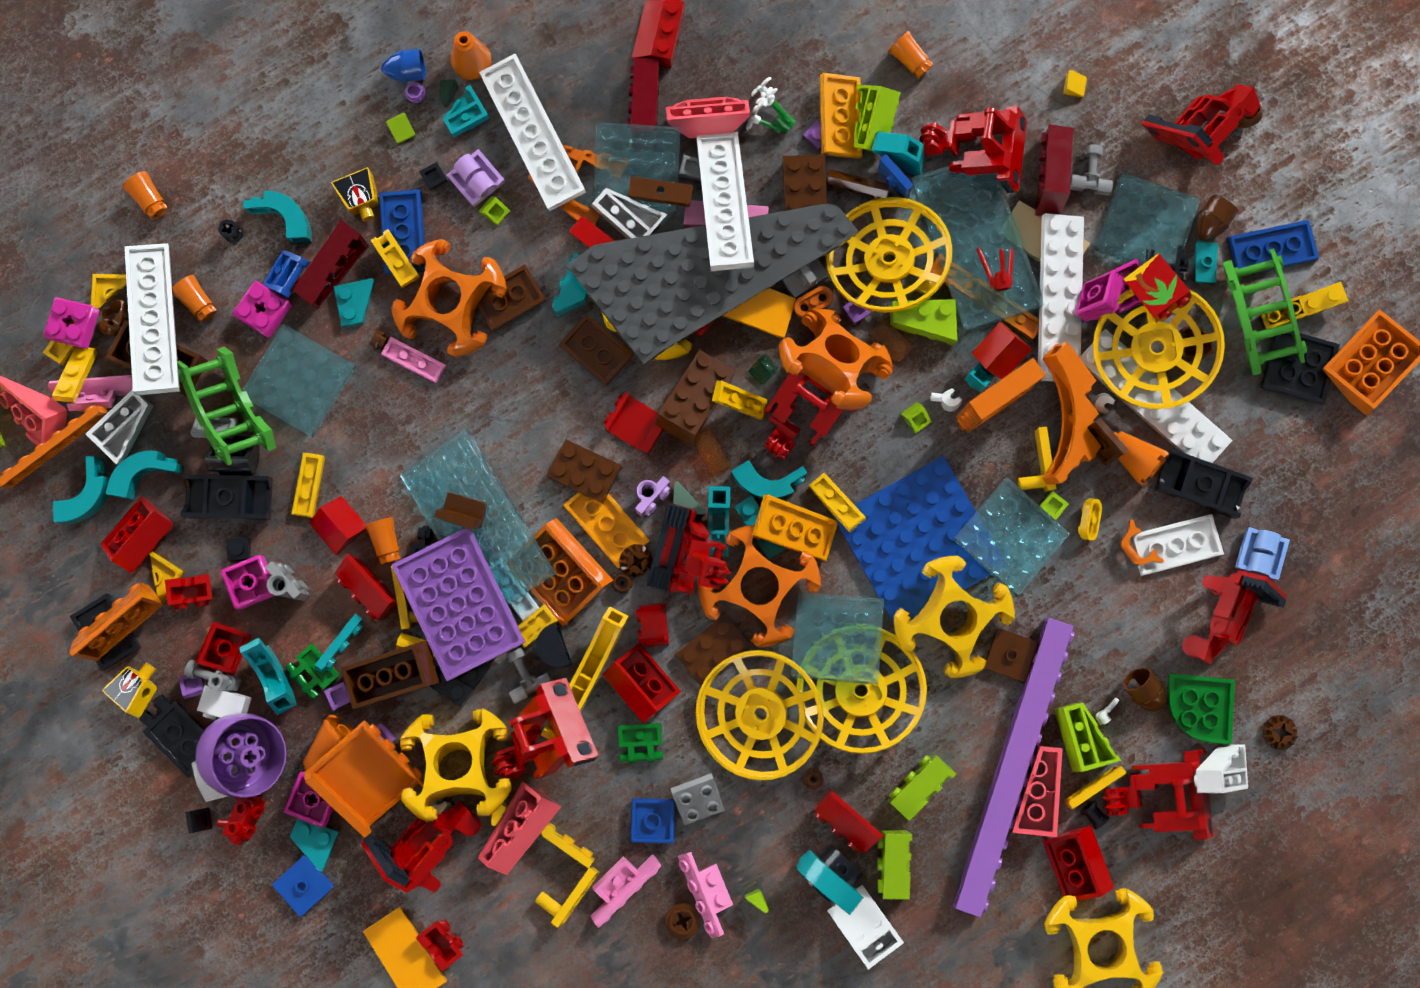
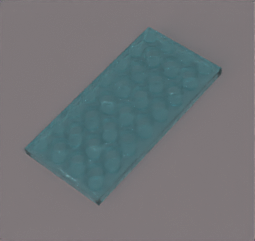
[910,166,1045,332]
[400,429,556,606]

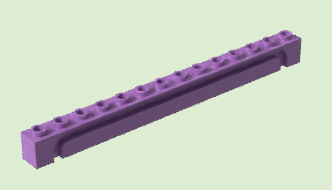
[952,618,1075,917]

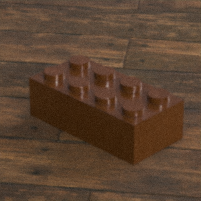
[782,154,827,211]
[106,320,208,397]
[655,350,736,445]
[341,641,439,709]

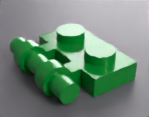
[285,643,341,700]
[618,723,663,764]

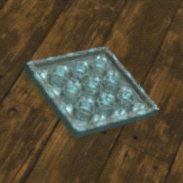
[594,122,681,212]
[1095,172,1201,266]
[242,324,356,438]
[953,477,1070,597]
[791,592,884,685]

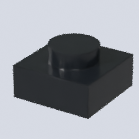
[419,162,448,191]
[226,538,251,561]
[185,807,213,834]

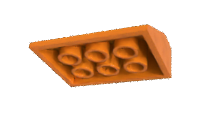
[1322,309,1420,416]
[507,518,613,627]
[69,583,164,661]

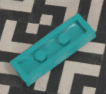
[734,495,786,560]
[315,613,363,674]

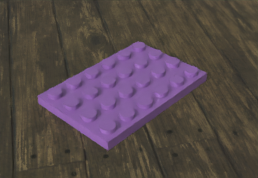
[392,527,526,681]

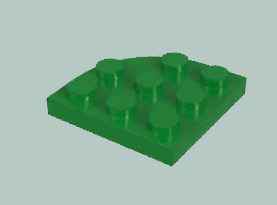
[1167,674,1235,745]

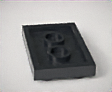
[70,593,142,671]

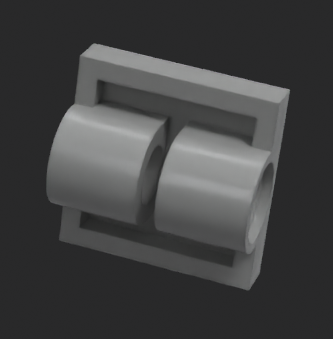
[265,561,311,601]
[670,773,725,825]

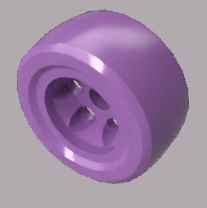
[196,713,287,798]

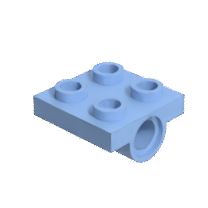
[1235,527,1290,581]

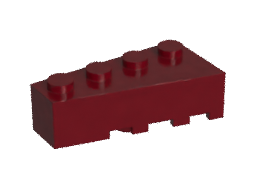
[627,58,660,152]
[1035,124,1073,217]
[293,220,369,310]

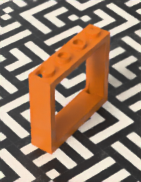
[956,358,1046,433]

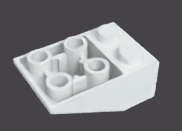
[827,885,904,969]

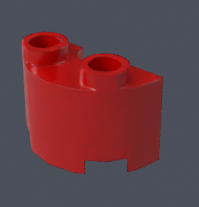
[165,574,212,610]
[636,603,669,648]
[415,919,464,971]

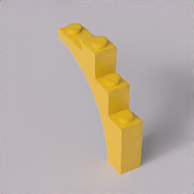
[541,606,629,740]

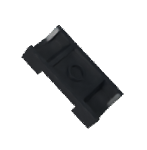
[1155,449,1253,519]
[180,474,273,520]
[429,658,496,707]

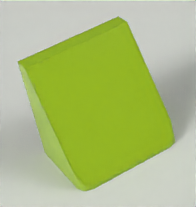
[386,113,416,144]
[479,196,510,226]
[901,402,932,434]
[745,889,769,913]

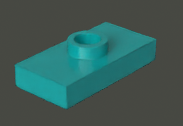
[1193,241,1218,285]

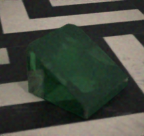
[440,79,459,107]
[748,354,780,386]

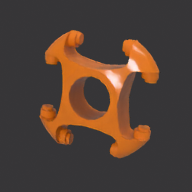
[391,239,507,358]
[779,309,893,410]
[698,524,821,647]

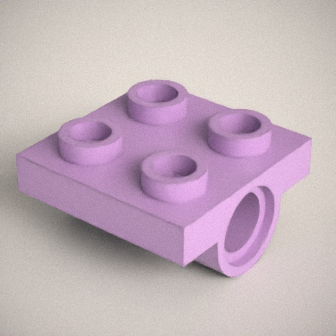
[447,149,505,208]
[635,476,671,518]

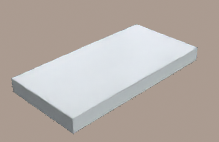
[1130,514,1224,576]

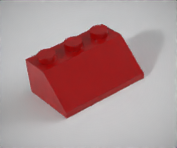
[632,0,685,68]
[100,496,173,574]
[335,554,397,620]
[602,643,681,724]
[813,789,883,853]
[1043,825,1114,901]

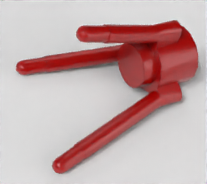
[977,247,1014,291]

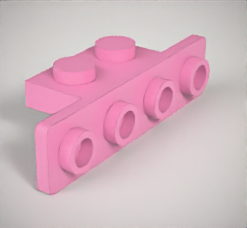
[48,375,133,412]
[678,852,733,938]
[591,855,661,928]

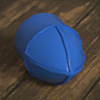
[381,49,426,83]

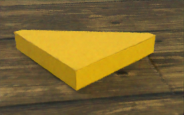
[90,274,127,310]
[149,551,185,603]

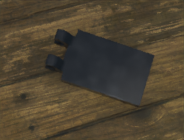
[138,694,205,778]

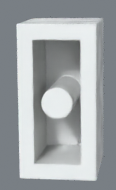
[197,685,252,719]

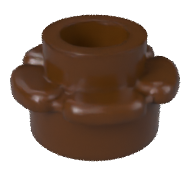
[370,330,388,350]
[612,573,633,594]
[802,768,824,790]

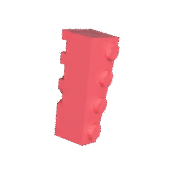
[1011,746,1063,837]
[478,781,561,875]

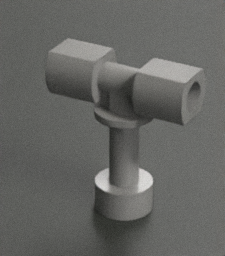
[1070,145,1113,196]
[506,648,553,704]
[184,660,242,691]

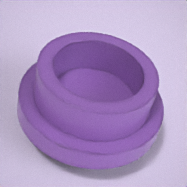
[405,82,426,103]

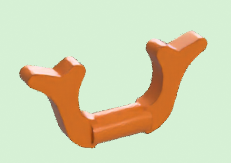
[1120,519,1164,565]

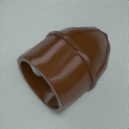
[1197,195,1238,240]
[1123,667,1165,712]

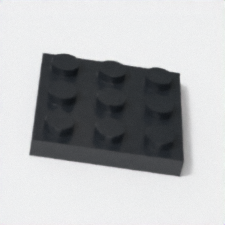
[1261,332,1340,405]

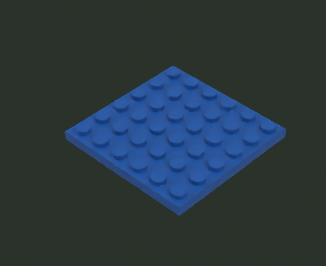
[833,456,1007,625]

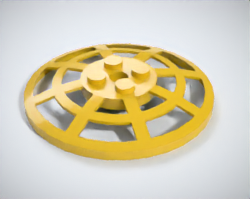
[826,197,952,312]
[1093,289,1225,410]
[796,625,927,754]
[696,650,824,780]

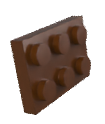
[477,264,546,332]
[559,313,634,386]
[546,439,622,504]
[675,614,752,686]

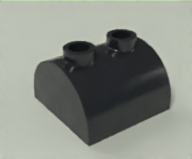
[205,436,260,476]
[532,623,573,667]
[802,844,863,906]

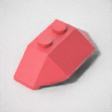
[666,97,750,139]

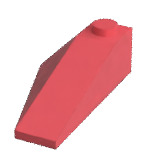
[0,376,67,446]

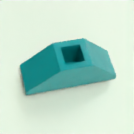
[871,132,926,178]
[552,253,589,317]

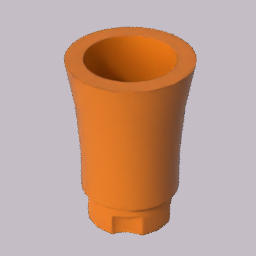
[888,31,933,78]
[122,171,168,220]
[172,275,217,323]
[364,517,401,565]

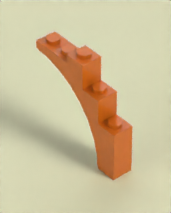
[1042,342,1101,485]

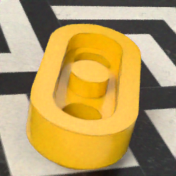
[1078,498,1102,541]

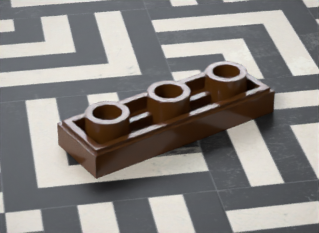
[826,169,889,199]
[628,176,693,207]

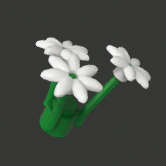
[746,77,796,134]

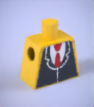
[331,167,379,222]
[102,662,157,718]

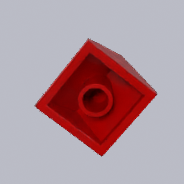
[972,321,1032,380]
[309,496,366,555]
[196,622,251,675]

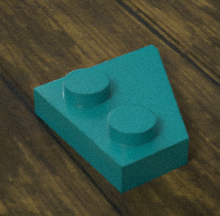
[443,85,490,138]
[334,278,375,328]
[290,818,340,872]

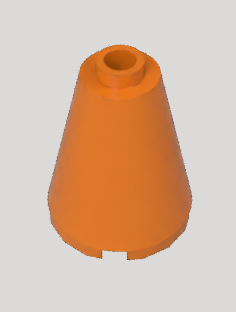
[451,31,492,80]
[1114,431,1169,487]
[303,715,355,771]

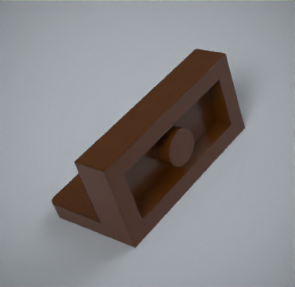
[434,492,487,529]

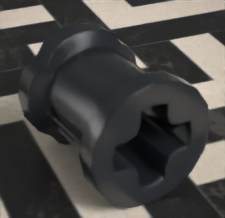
[218,219,243,243]
[1080,800,1110,830]

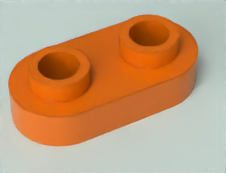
[794,286,833,318]

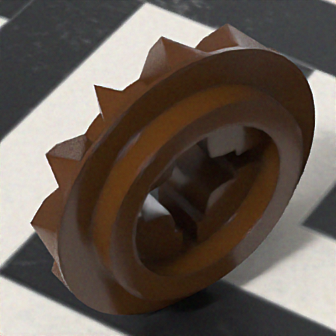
[619,544,653,578]
[1263,715,1299,750]
[665,903,700,939]

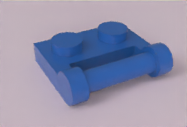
[263,250,310,298]

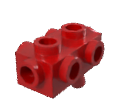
[217,794,266,846]

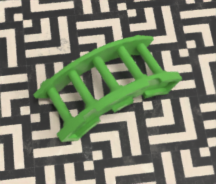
[1223,248,1307,375]
[177,347,276,465]

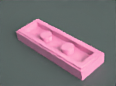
[381,337,447,384]

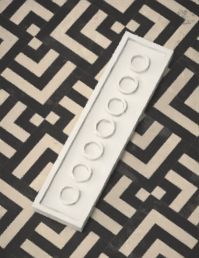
[479,54,586,212]
[697,132,754,271]
[1038,213,1084,382]
[125,243,180,396]
[1080,329,1233,463]

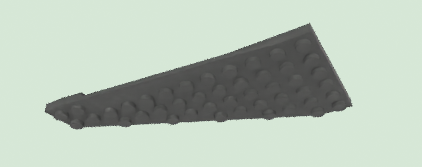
[566,204,858,366]

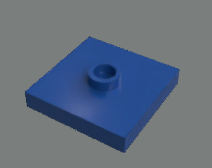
[877,155,913,199]
[630,798,675,844]
[272,855,335,917]

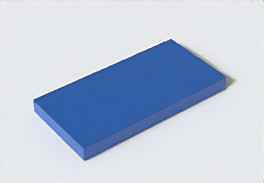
[379,189,426,275]
[1227,220,1319,277]

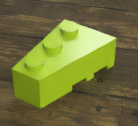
[854,85,901,153]
[890,299,957,346]
[1054,702,1121,772]
[888,754,956,821]
[877,830,912,899]

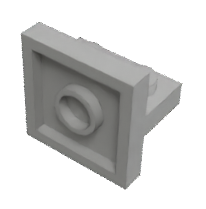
[781,259,829,299]

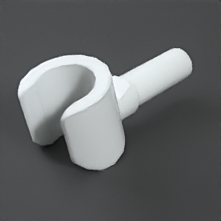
[1095,697,1119,725]

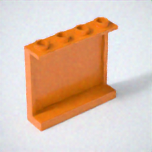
[304,720,424,838]

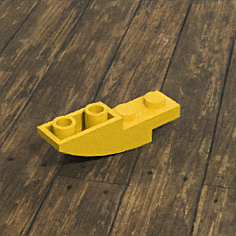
[1261,282,1349,330]

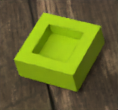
[1038,491,1069,521]

